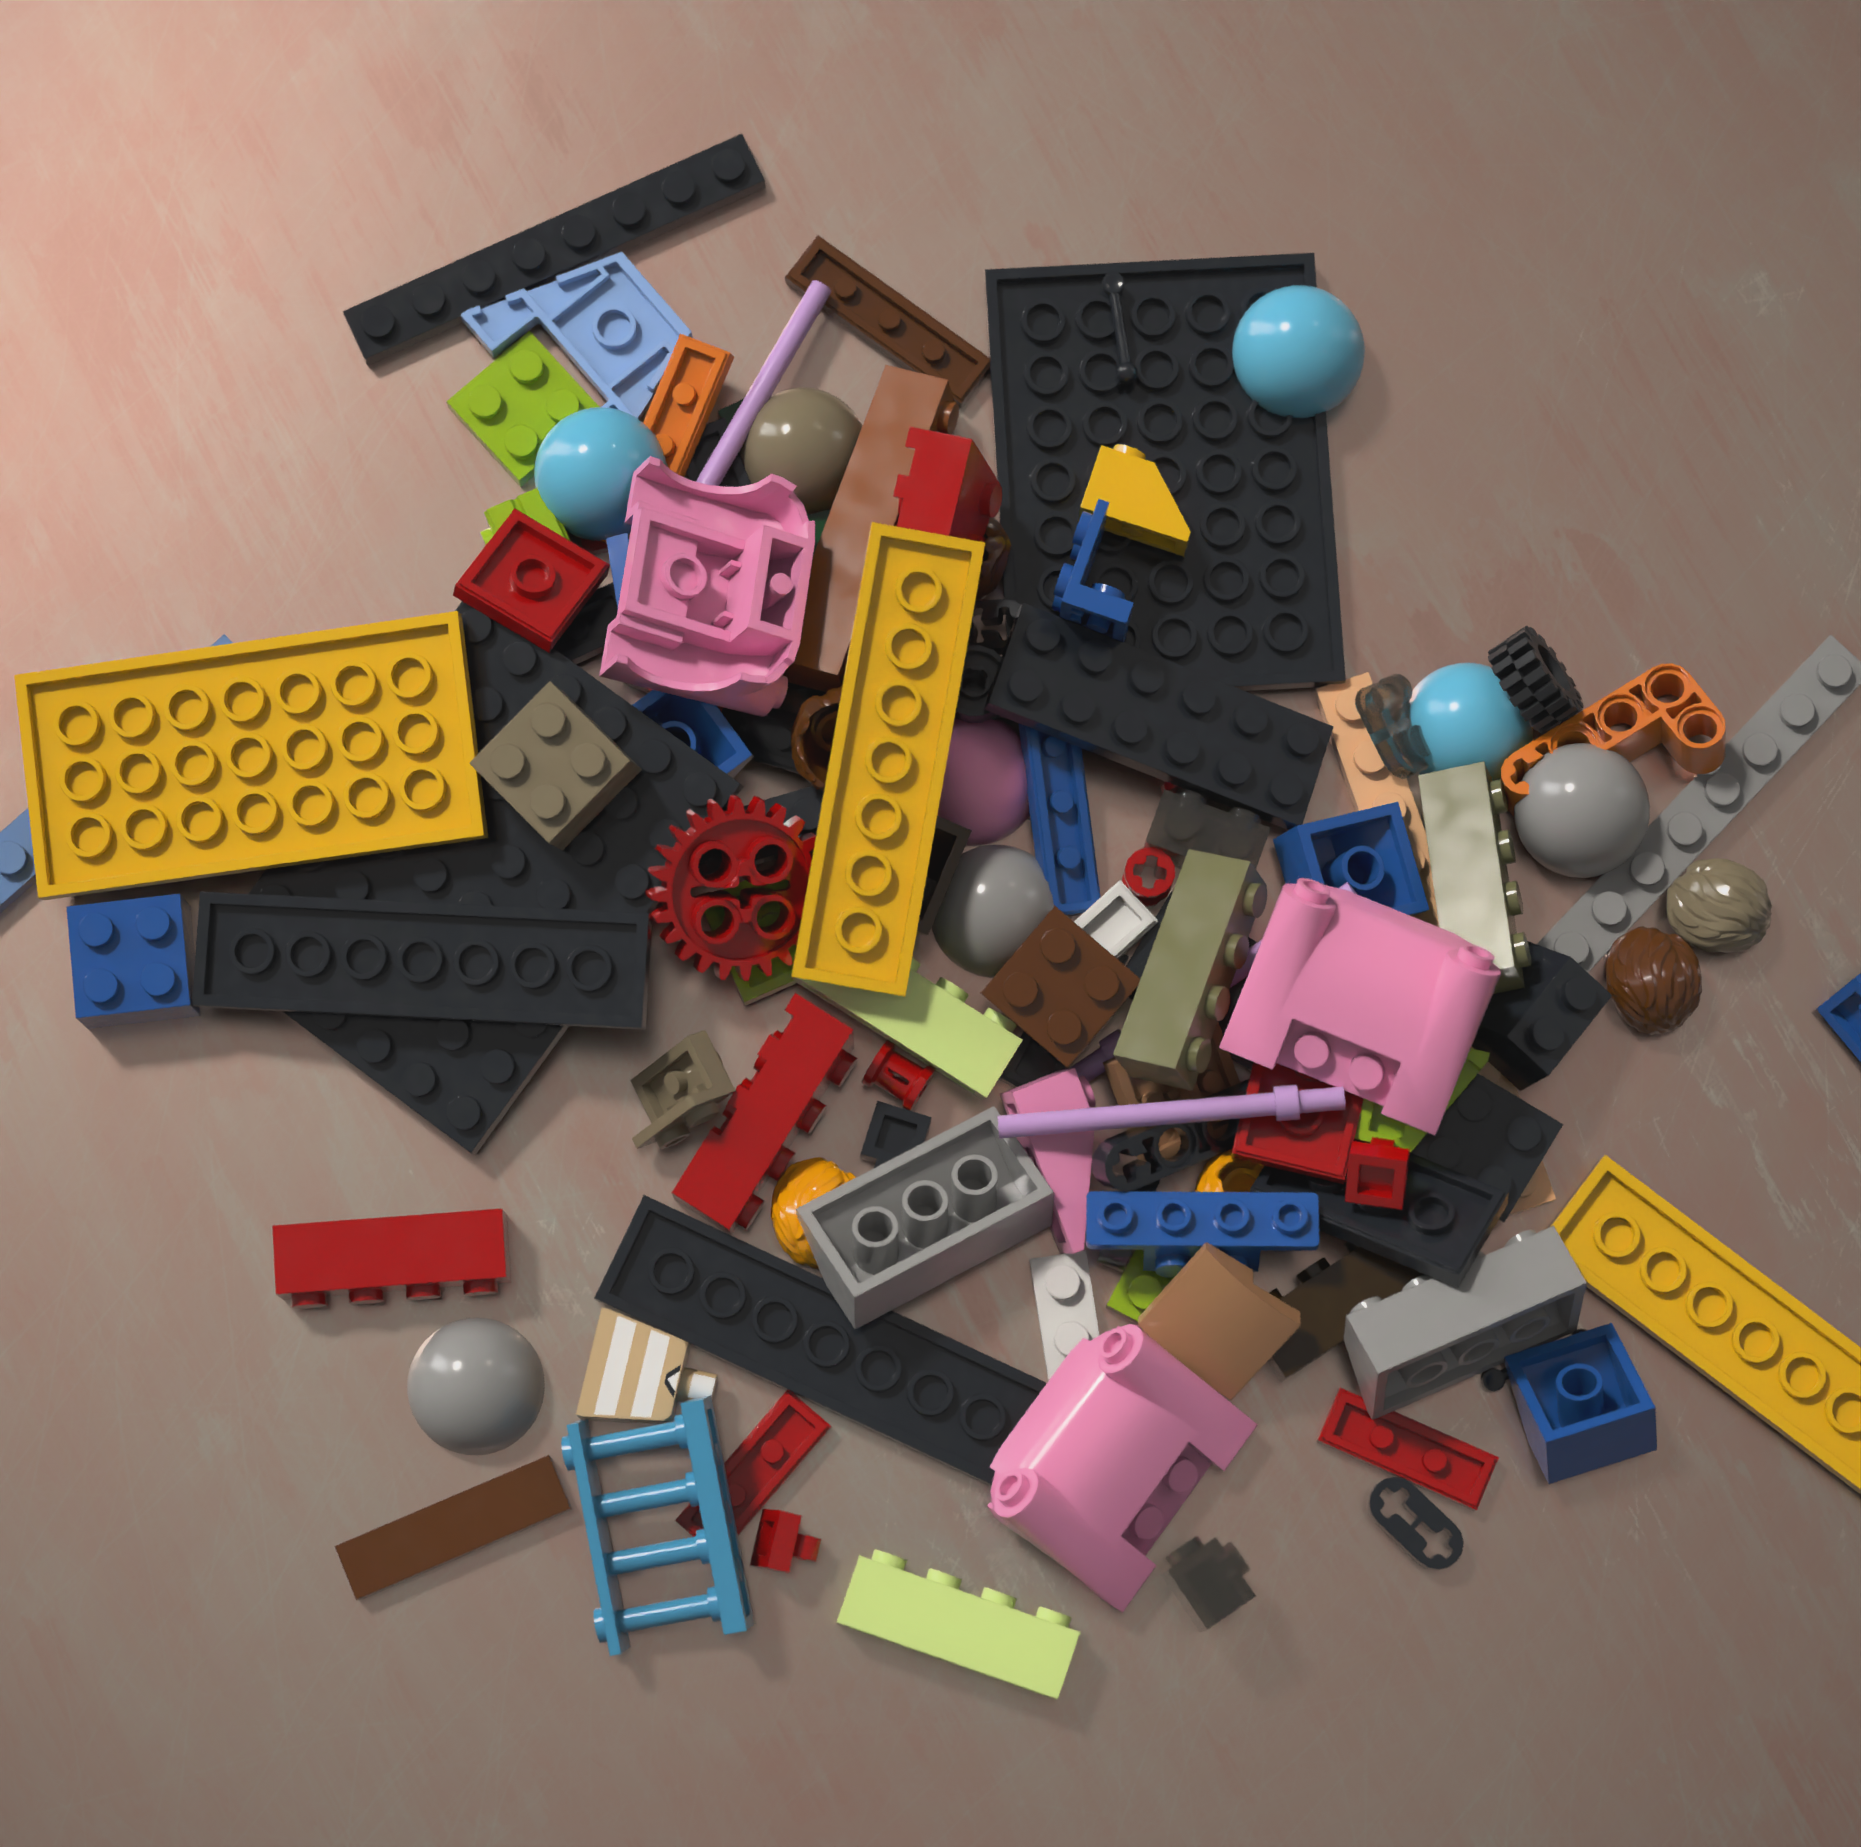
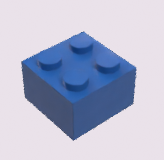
[66,894,201,1029]

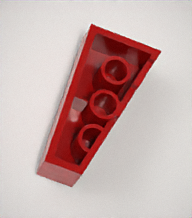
[893,426,1002,560]
[672,993,858,1236]

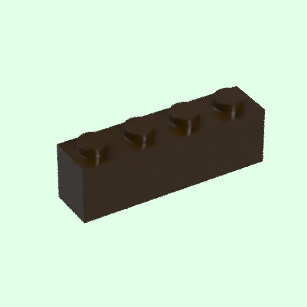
[1267,1242,1426,1382]

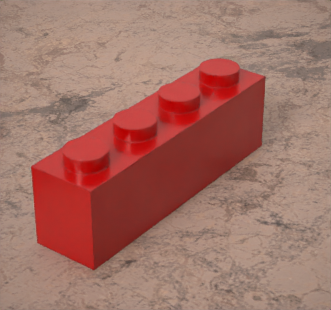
[272,1208,511,1309]

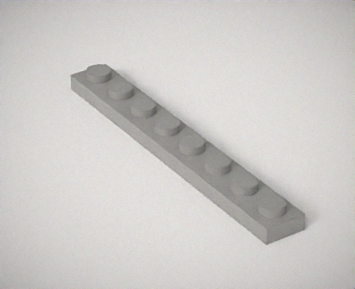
[1537,634,1861,972]

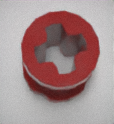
[1122,847,1175,907]
[862,1040,936,1111]

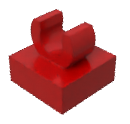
[1345,1137,1410,1210]
[750,1509,821,1573]

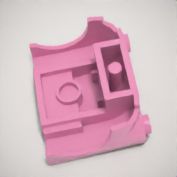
[600,456,815,717]
[1219,878,1501,1135]
[987,1324,1258,1612]

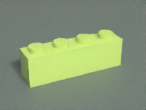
[791,958,1023,1100]
[837,1549,1080,1700]

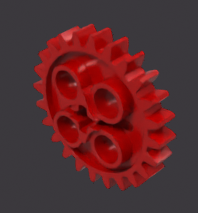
[646,795,816,981]

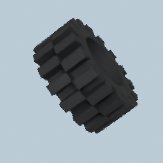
[1488,626,1584,735]

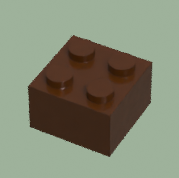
[981,906,1141,1068]

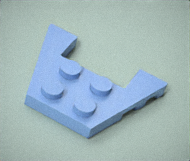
[461,252,693,420]

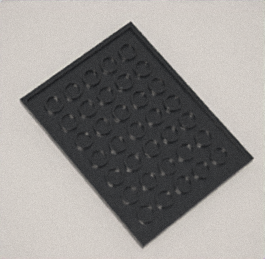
[985,253,1346,691]
[249,601,744,1154]

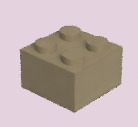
[469,681,642,850]

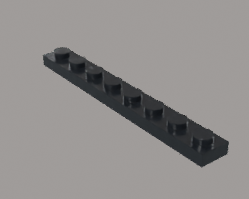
[342,133,766,366]

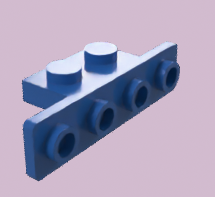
[1086,1191,1319,1278]

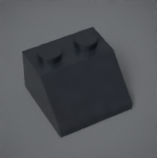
[1472,941,1613,1091]

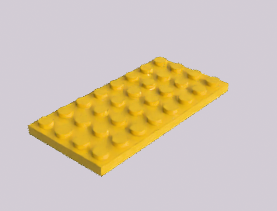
[14,611,488,900]

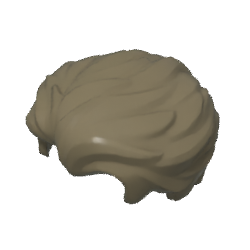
[1666,858,1772,953]

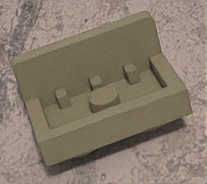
[630,1030,735,1149]

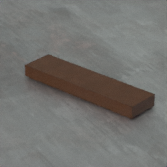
[785,235,990,409]
[335,1455,572,1601]

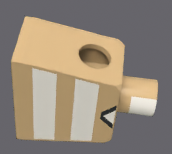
[576,1307,718,1424]

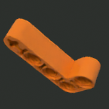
[1501,663,1726,816]

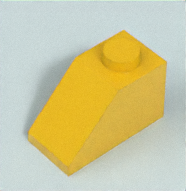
[1078,445,1191,556]

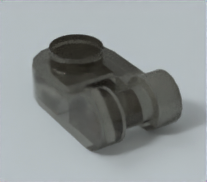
[1355,674,1431,779]

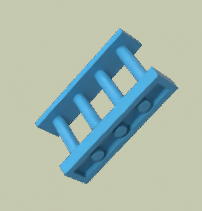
[561,1396,754,1656]

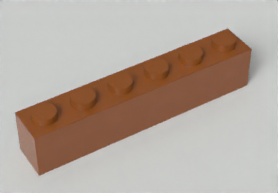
[782,365,959,693]

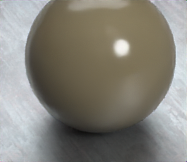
[739,387,863,514]

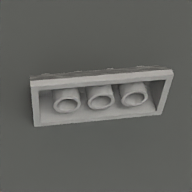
[796,1106,1054,1329]
[1344,1226,1587,1420]

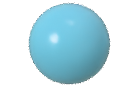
[1232,285,1365,418]
[534,407,667,541]
[1400,662,1534,781]

